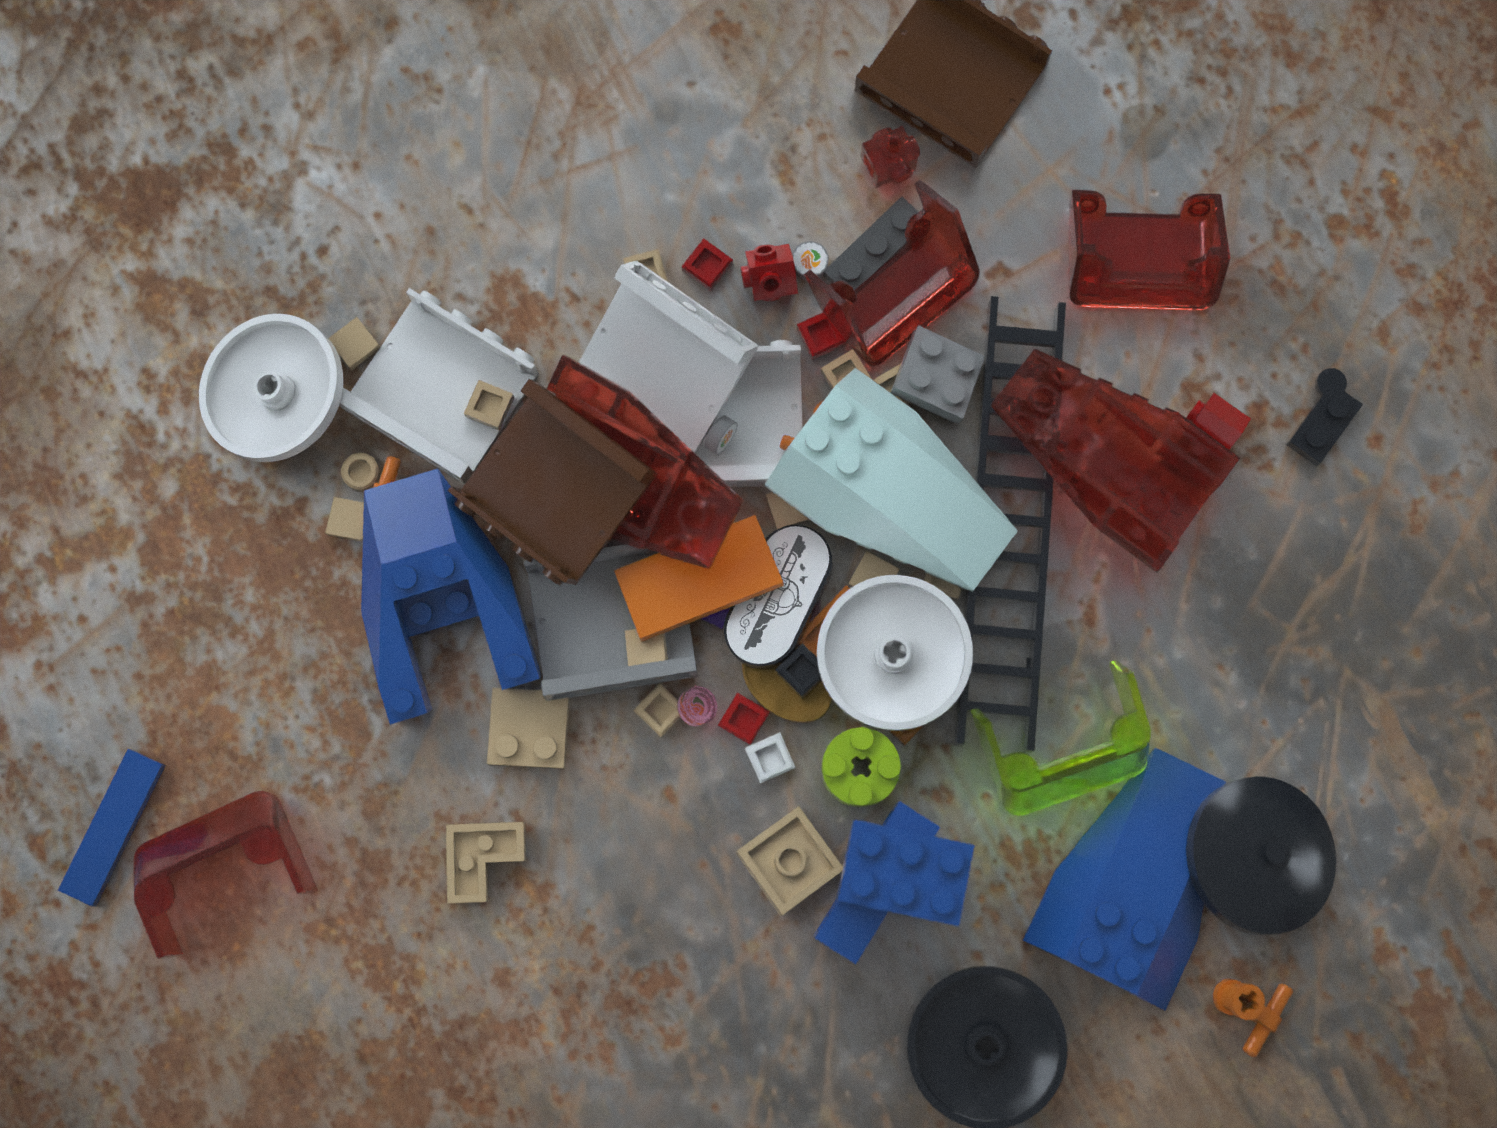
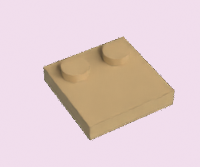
[487,688,570,769]
[735,806,843,916]

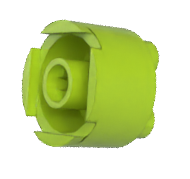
[821,727,901,807]

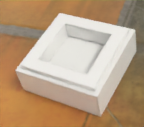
[745,733,796,784]

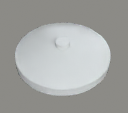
[199,314,343,462]
[817,575,973,731]

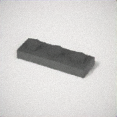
[823,196,928,301]

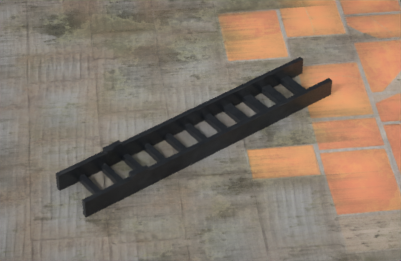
[954,296,1066,753]

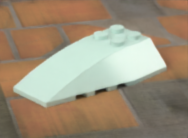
[765,368,1018,592]

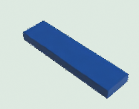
[58,749,166,907]

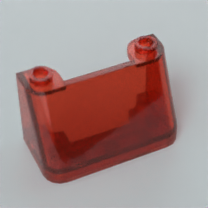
[1069,190,1230,310]

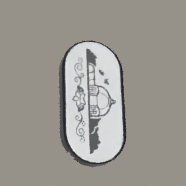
[724,525,833,669]

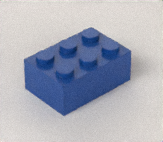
[836,819,975,926]

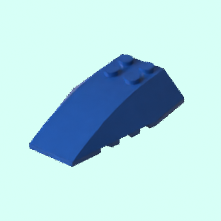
[1023,748,1226,1011]

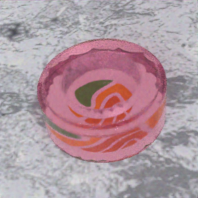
[677,686,717,727]

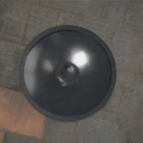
[1186,776,1336,935]
[907,966,1068,1128]

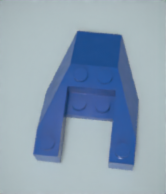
[361,468,542,725]

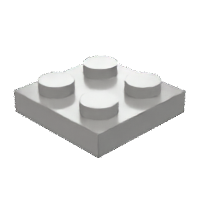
[890,325,985,424]

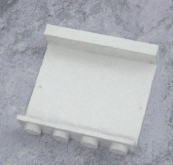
[559,260,759,465]
[339,288,539,485]
[653,340,803,490]

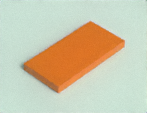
[614,515,784,642]

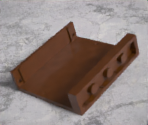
[854,0,1053,168]
[448,379,658,586]

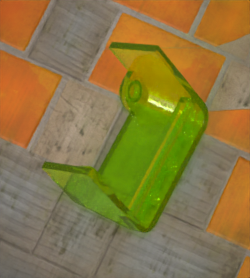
[971,660,1151,816]

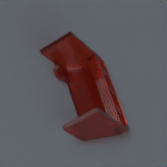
[804,179,980,366]
[133,791,318,959]

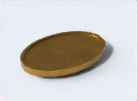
[742,647,832,723]

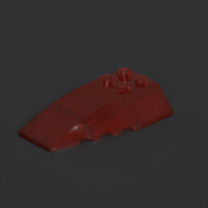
[990,349,1240,573]
[547,354,744,569]

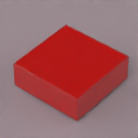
[681,238,733,291]
[797,309,846,360]
[718,692,770,745]

